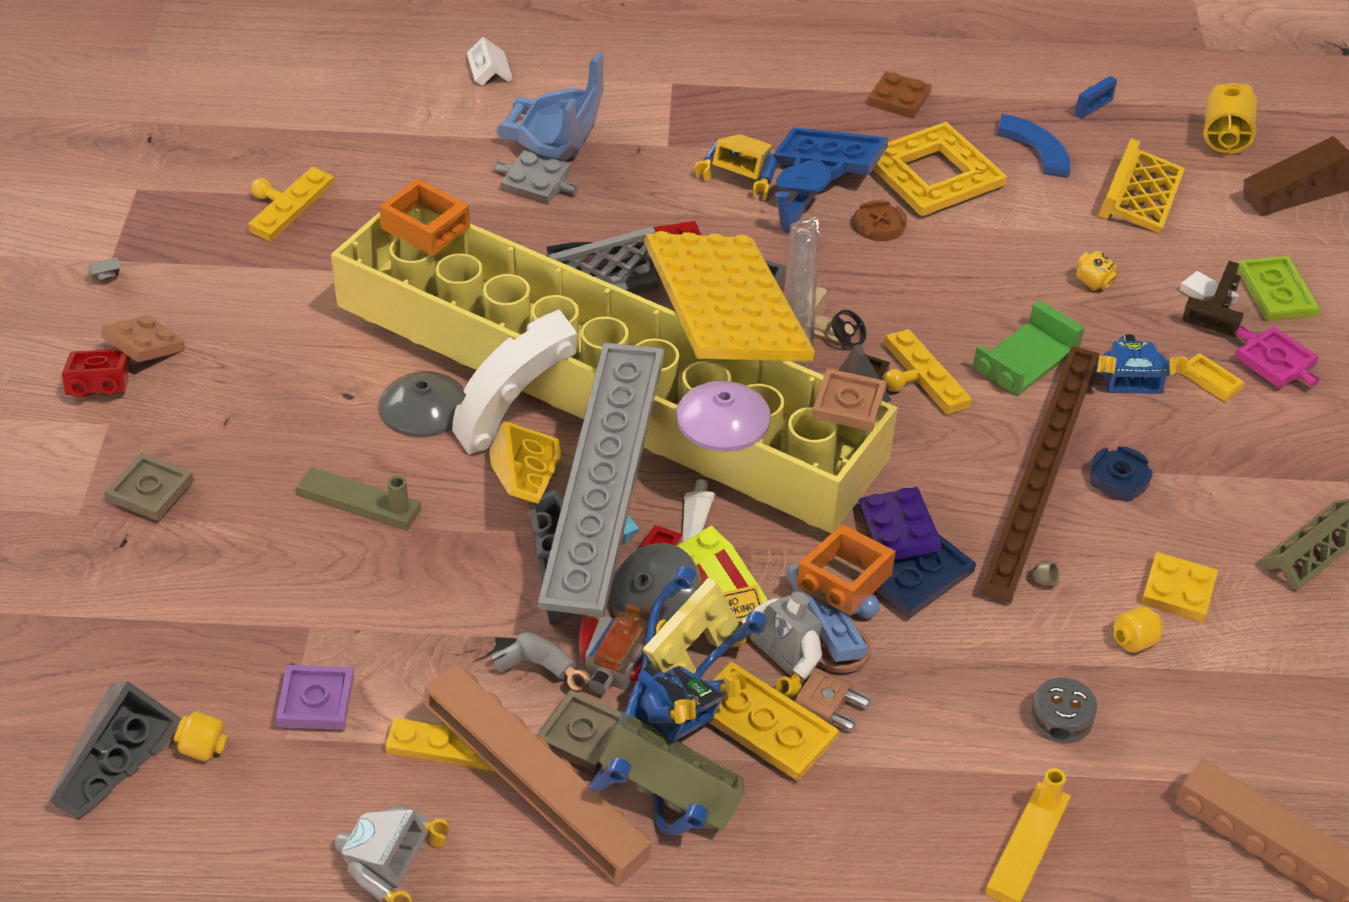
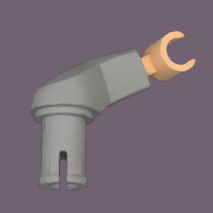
[492,632,590,690]

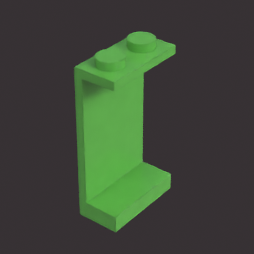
[973,300,1084,397]

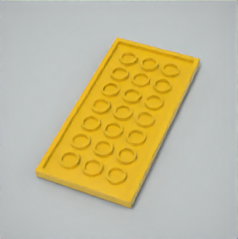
[644,231,815,362]

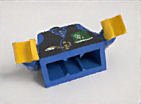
[638,664,746,742]

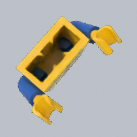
[695,134,777,201]

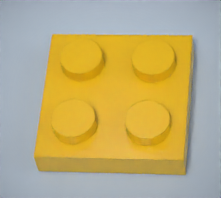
[1141,552,1218,623]

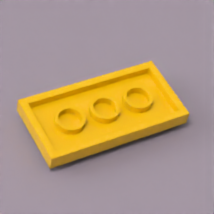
[708,661,839,781]

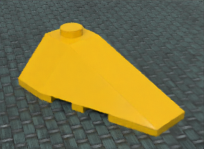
[489,421,561,504]

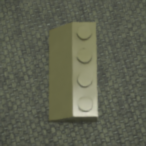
[598,711,744,831]

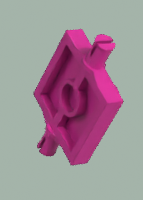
[1235,325,1320,389]

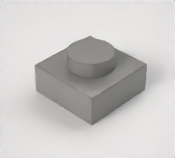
[89,257,120,280]

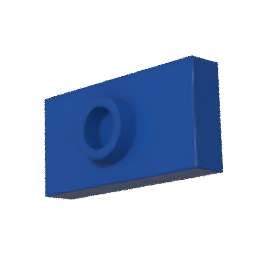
[1075,76,1117,119]

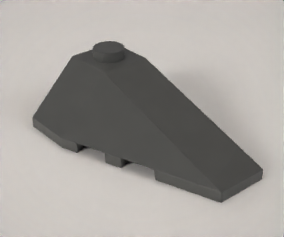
[48,681,182,819]

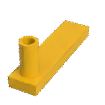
[985,768,1071,902]

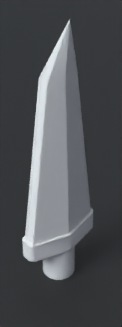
[683,479,715,542]

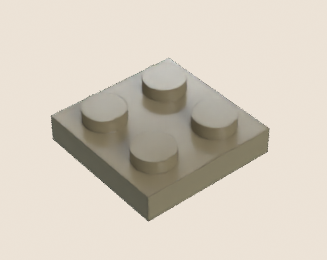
[104,453,194,521]
[537,690,622,773]

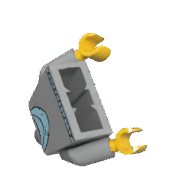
[335,805,449,902]

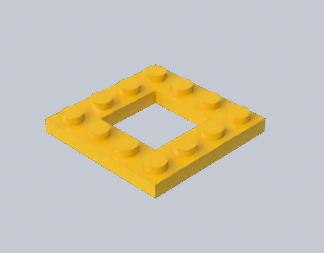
[873,122,1008,216]

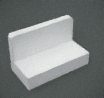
[467,37,513,86]

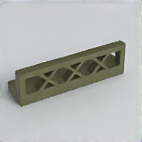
[1260,499,1349,590]

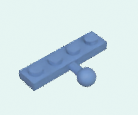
[786,565,879,662]

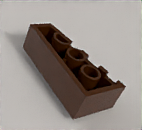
[1243,136,1349,216]

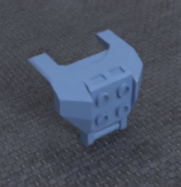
[497,51,604,162]

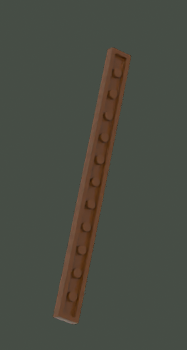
[980,346,1100,604]

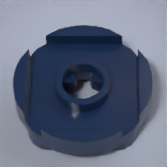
[1090,446,1153,502]

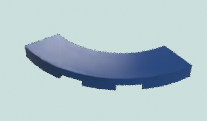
[998,114,1070,177]

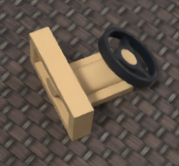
[796,287,866,348]

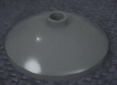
[379,371,466,437]
[610,543,701,635]

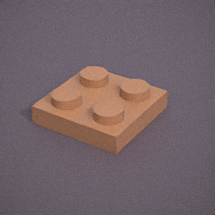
[101,315,185,363]
[812,368,887,432]

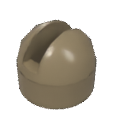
[1033,560,1059,586]

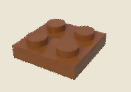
[867,71,932,119]

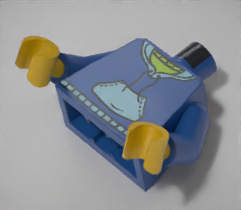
[1095,334,1187,394]

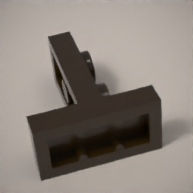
[1183,261,1244,338]

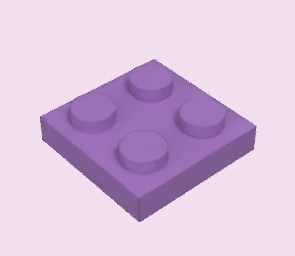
[275,665,354,730]

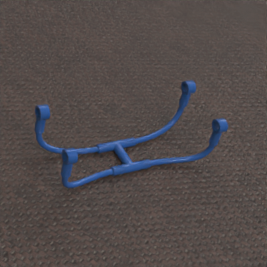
[589,566,767,836]

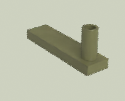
[296,467,421,531]

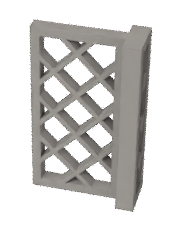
[548,227,659,295]

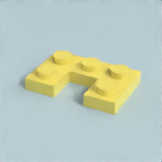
[643,578,739,674]

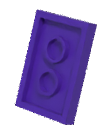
[858,486,942,560]

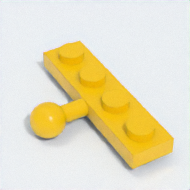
[248,166,334,242]
[883,329,973,415]
[385,717,494,771]

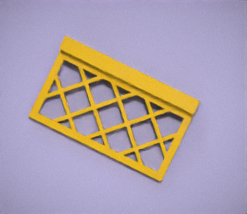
[1098,138,1185,234]

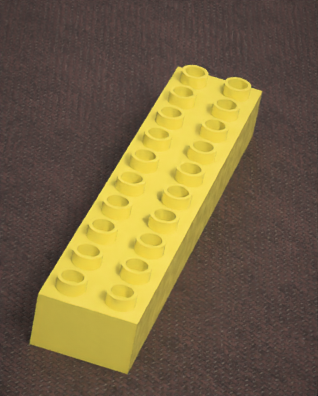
[331,204,898,533]

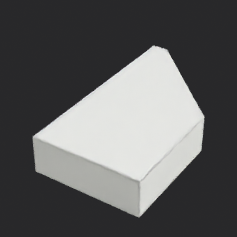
[1180,271,1239,304]

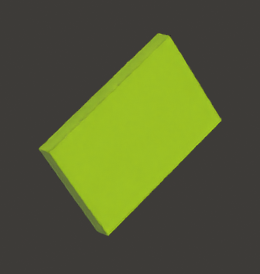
[1237,256,1320,322]

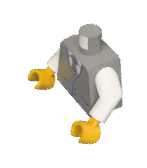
[726,592,822,698]

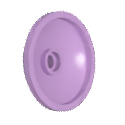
[677,381,770,452]

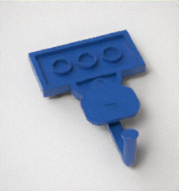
[774,127,888,232]

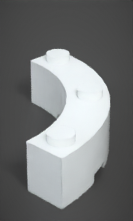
[452,309,577,455]

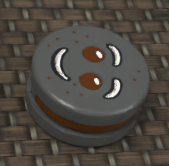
[1031,678,1097,743]

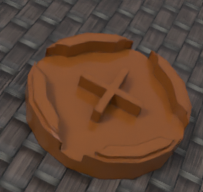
[853,200,907,241]

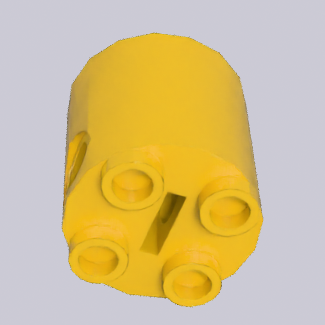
[1203,83,1258,154]

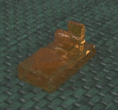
[594,604,649,674]

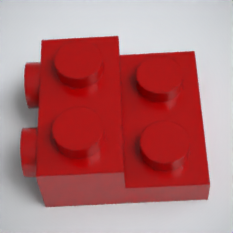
[62,349,131,397]

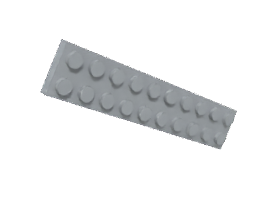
[538,343,664,617]

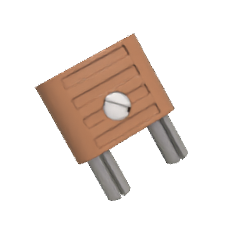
[795,668,871,731]

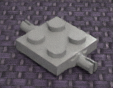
[494,150,578,204]

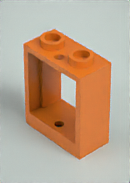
[379,178,470,256]
[796,524,896,615]

